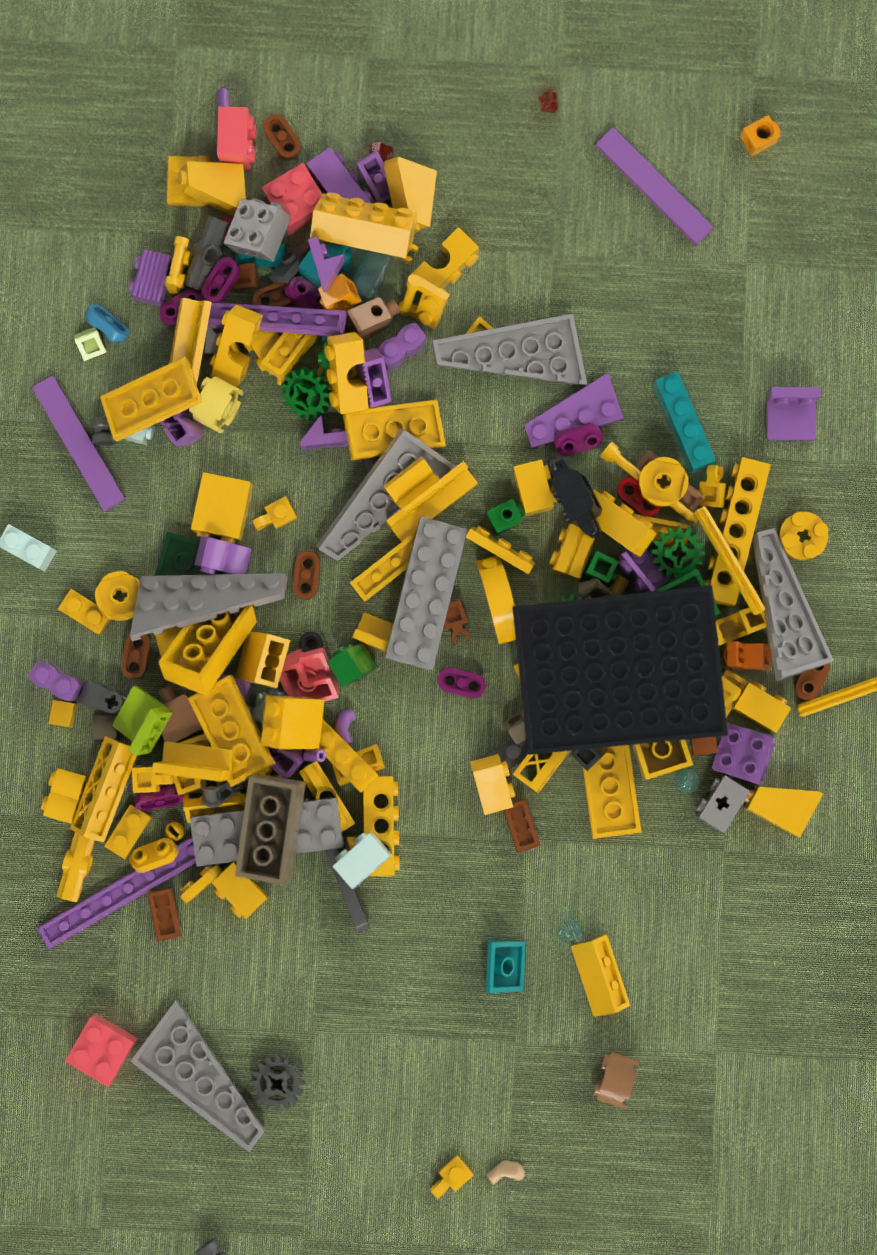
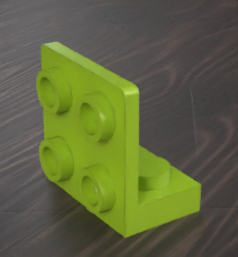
[112,686,173,756]

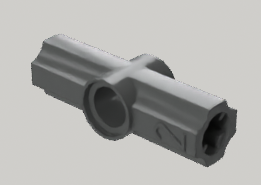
[184,215,230,291]

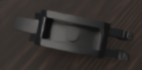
[550,459,602,539]

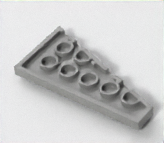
[431,314,587,386]
[316,427,456,561]
[752,528,834,681]
[130,573,287,641]
[130,1000,265,1152]

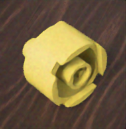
[189,376,243,433]

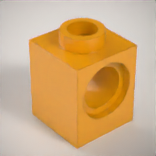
[740,115,780,157]
[318,273,362,311]

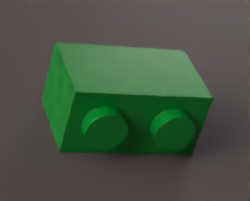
[327,643,378,687]

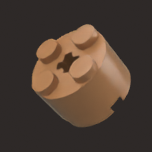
[594,1051,640,1110]

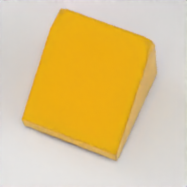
[48,700,77,728]

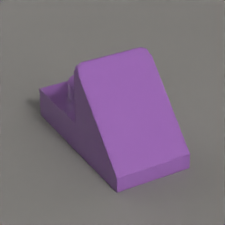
[356,150,391,203]
[308,237,345,292]
[300,415,348,451]

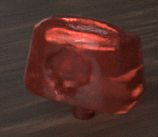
[538,88,558,114]
[369,141,394,162]

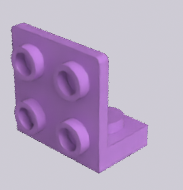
[767,387,821,441]
[617,549,671,593]
[712,723,776,787]

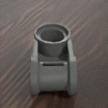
[78,679,126,715]
[200,779,247,808]

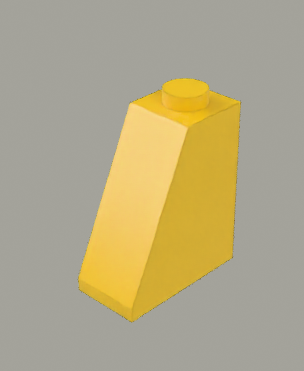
[384,157,437,232]
[178,161,246,216]
[744,787,823,837]

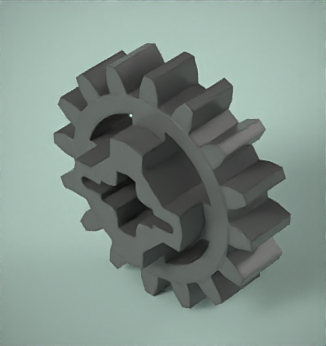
[250,1054,305,1111]

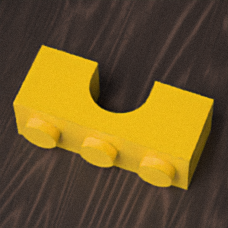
[408,227,479,296]
[210,304,263,387]
[325,332,369,414]
[716,608,767,646]

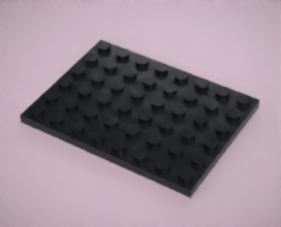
[513,585,728,755]

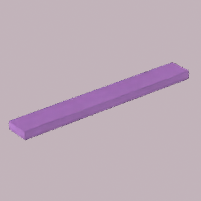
[37,837,196,949]

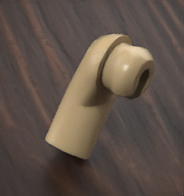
[486,1160,525,1184]

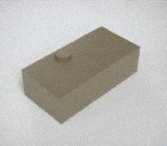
[235,774,306,885]

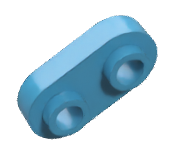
[85,304,130,343]

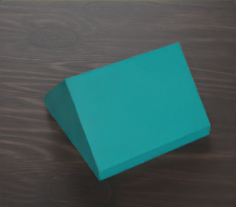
[485,939,526,993]

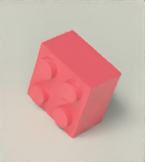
[217,107,257,171]
[262,163,323,236]
[65,1014,138,1087]

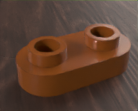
[263,114,301,160]
[253,283,300,307]
[293,551,320,600]
[121,633,151,679]
[794,663,830,701]

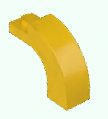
[476,555,516,644]

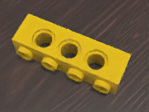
[363,776,400,876]

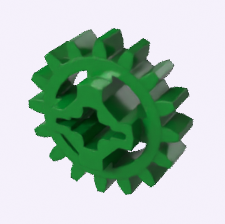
[280,366,332,420]
[651,525,705,579]

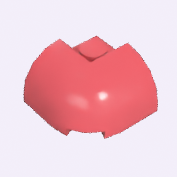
[280,647,339,701]

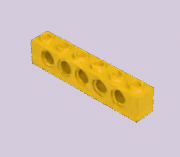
[704,457,771,607]

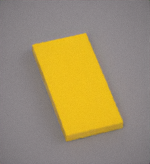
[100,357,202,442]
[343,399,446,461]
[188,675,275,787]
[582,745,641,839]

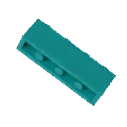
[652,371,716,474]

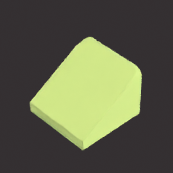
[74,327,107,361]

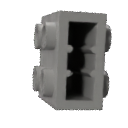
[224,198,291,262]

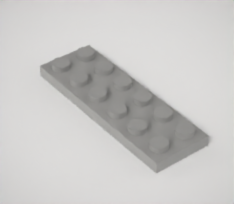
[384,516,468,671]
[190,797,344,866]

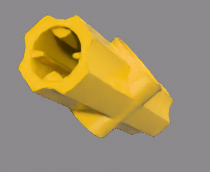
[299,762,356,832]
[56,825,96,902]

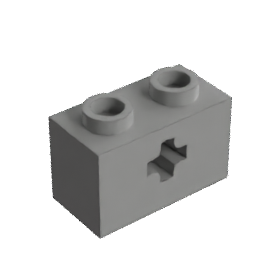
[696,775,750,833]

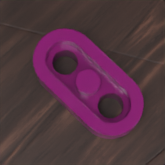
[202,257,240,303]
[285,276,324,309]
[159,289,205,327]
[554,424,603,456]
[438,668,486,699]
[134,784,184,811]

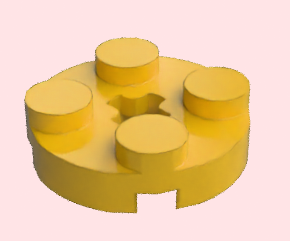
[639,457,688,507]
[778,512,828,561]
[95,571,140,621]

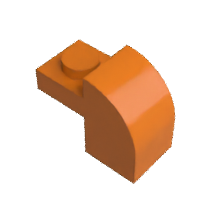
[724,641,771,670]

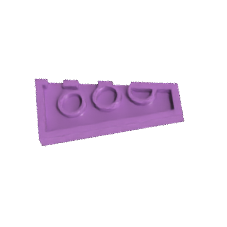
[524,373,623,449]

